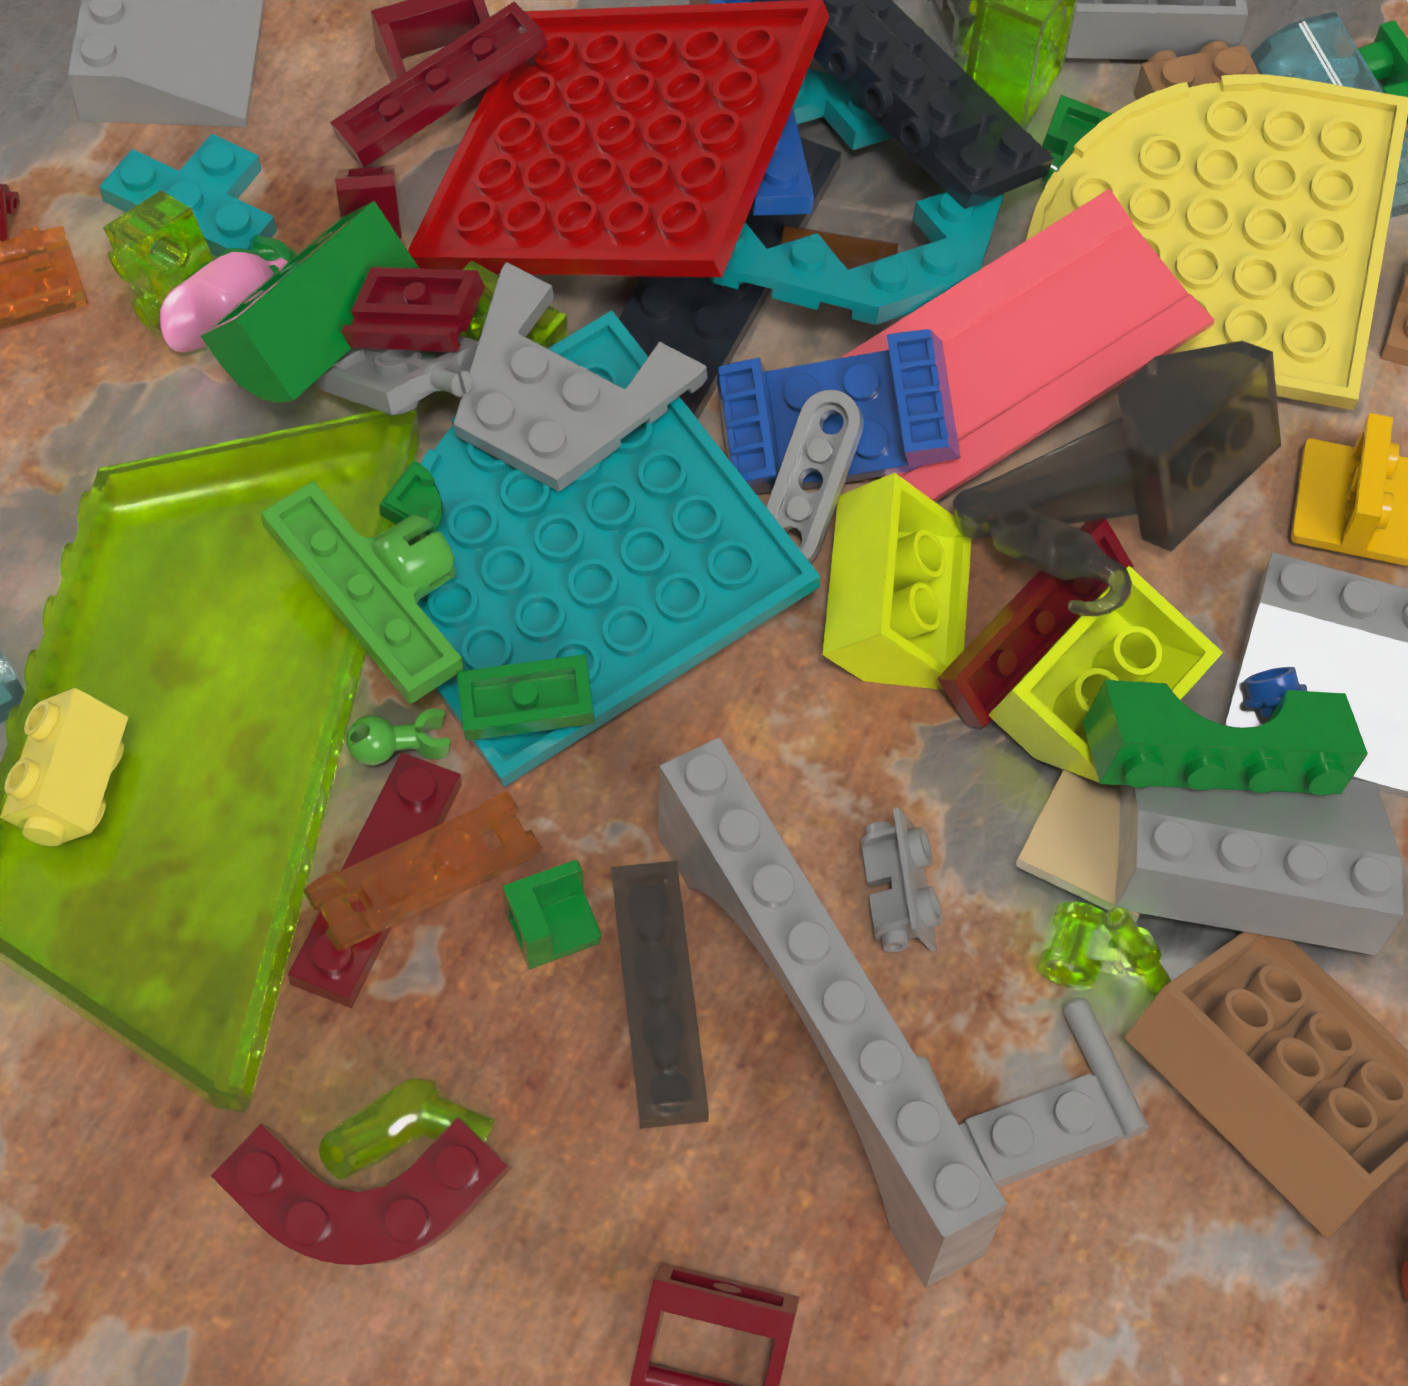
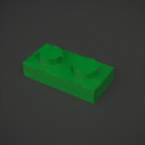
[457,654,595,741]

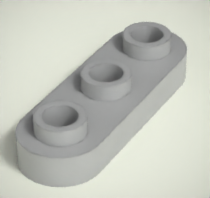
[767,390,864,563]

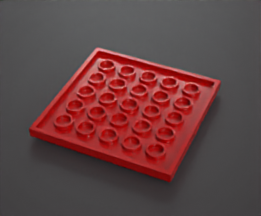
[408,0,829,277]

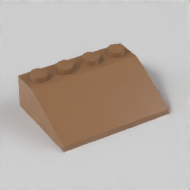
[1124,932,1408,1239]

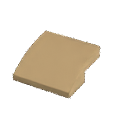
[1016,770,1140,924]

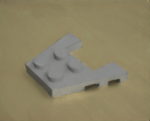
[454,262,707,492]

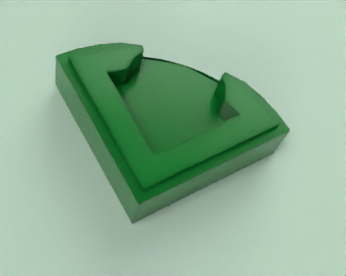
[379,460,442,535]

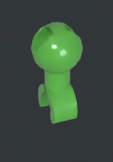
[346,708,451,766]

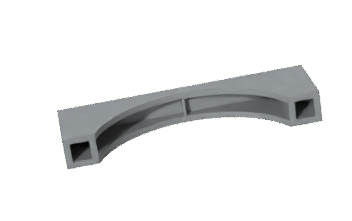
[658,737,1007,1288]

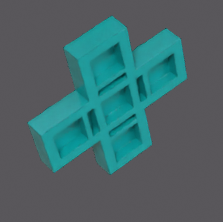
[99,133,277,286]

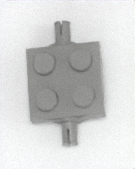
[317,335,479,415]

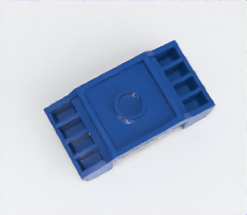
[717,329,961,494]

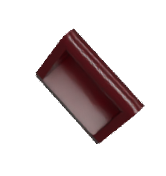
[371,0,490,82]
[630,1263,800,1386]

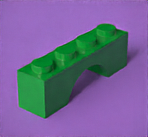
[1083,680,1368,796]

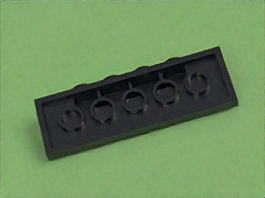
[756,0,1054,209]

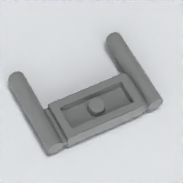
[916,997,1149,1188]

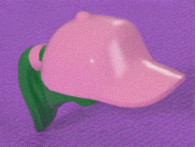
[160,234,297,352]

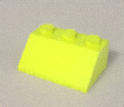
[822,472,972,690]
[988,566,1223,783]

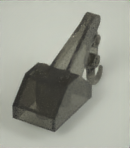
[953,341,1281,617]

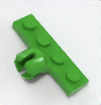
[260,481,463,705]

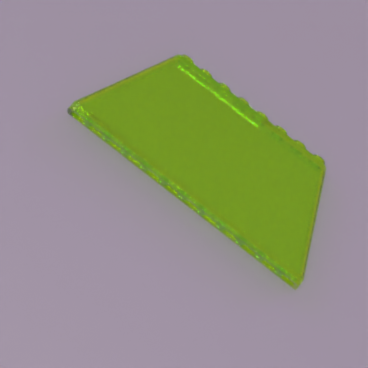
[0,410,419,1112]

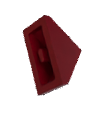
[335,165,402,239]

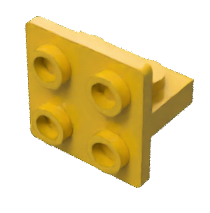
[1290,413,1408,566]

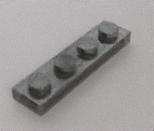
[611,861,709,1129]

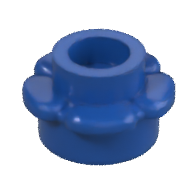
[1244,666,1308,717]

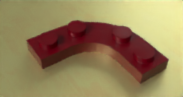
[211,1117,512,1265]

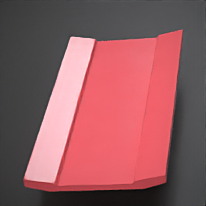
[838,188,1215,502]

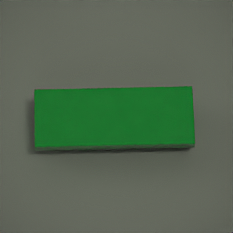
[200,201,419,403]

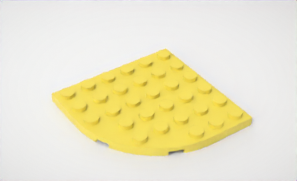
[1026,74,1408,410]

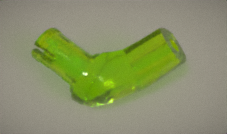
[319,1078,496,1180]

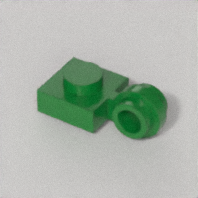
[1040,95,1112,186]

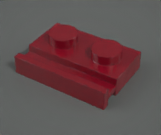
[341,267,485,352]

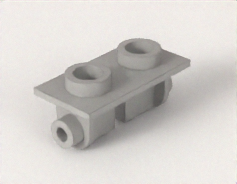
[861,807,942,953]

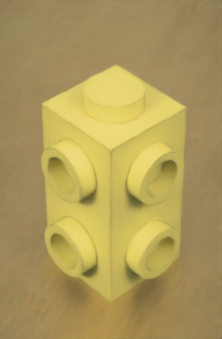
[0,688,128,846]

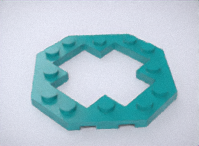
[709,69,1005,325]

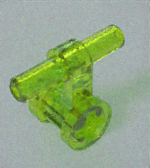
[1038,901,1171,995]

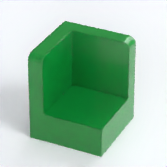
[503,860,601,970]

